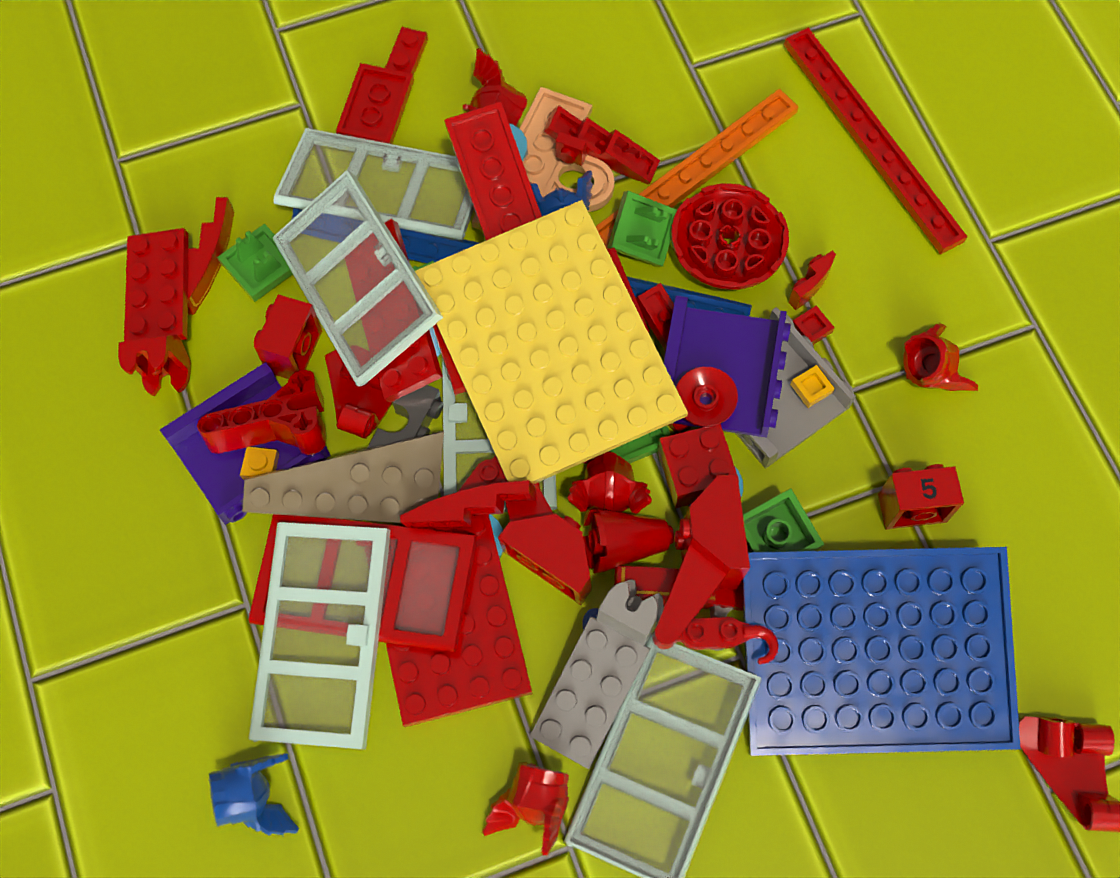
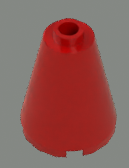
[583,509,674,573]

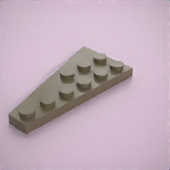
[242,430,444,523]

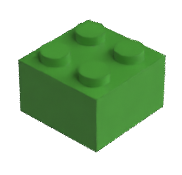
[743,489,824,553]

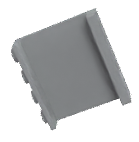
[735,307,856,469]

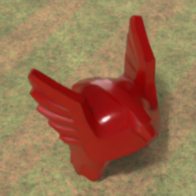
[462,48,527,126]
[903,323,978,391]
[568,452,652,514]
[482,762,569,856]

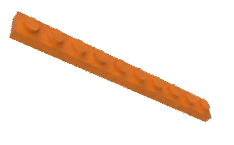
[595,89,799,249]

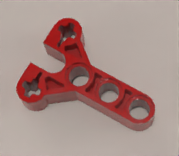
[197,370,326,455]

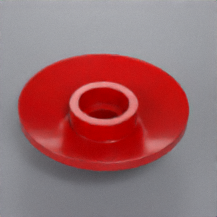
[676,367,738,427]

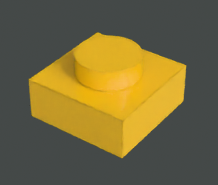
[790,365,835,408]
[240,447,279,480]

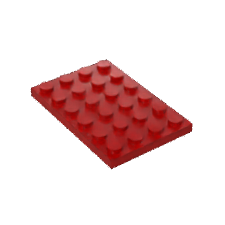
[366,514,533,727]

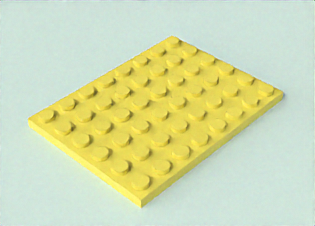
[415,200,688,484]

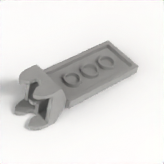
[530,580,664,769]

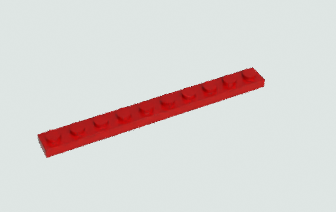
[784,27,968,255]

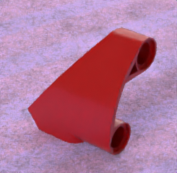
[324,346,392,439]
[1019,716,1120,832]

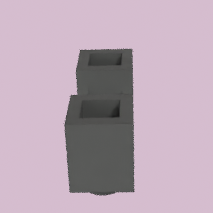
[367,385,443,449]

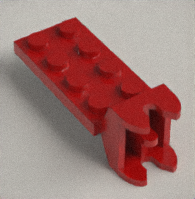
[118,228,191,396]

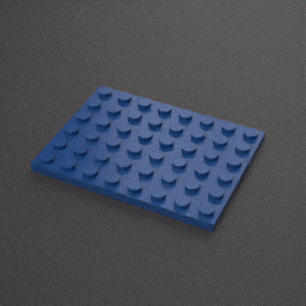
[742,547,1020,756]

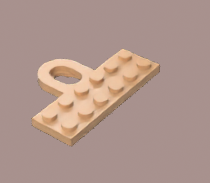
[472,87,615,230]

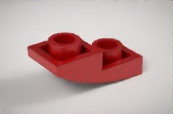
[789,250,836,311]

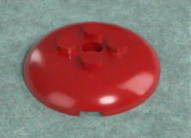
[671,183,789,290]

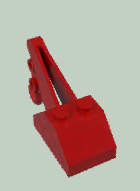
[432,455,592,605]
[652,474,779,664]

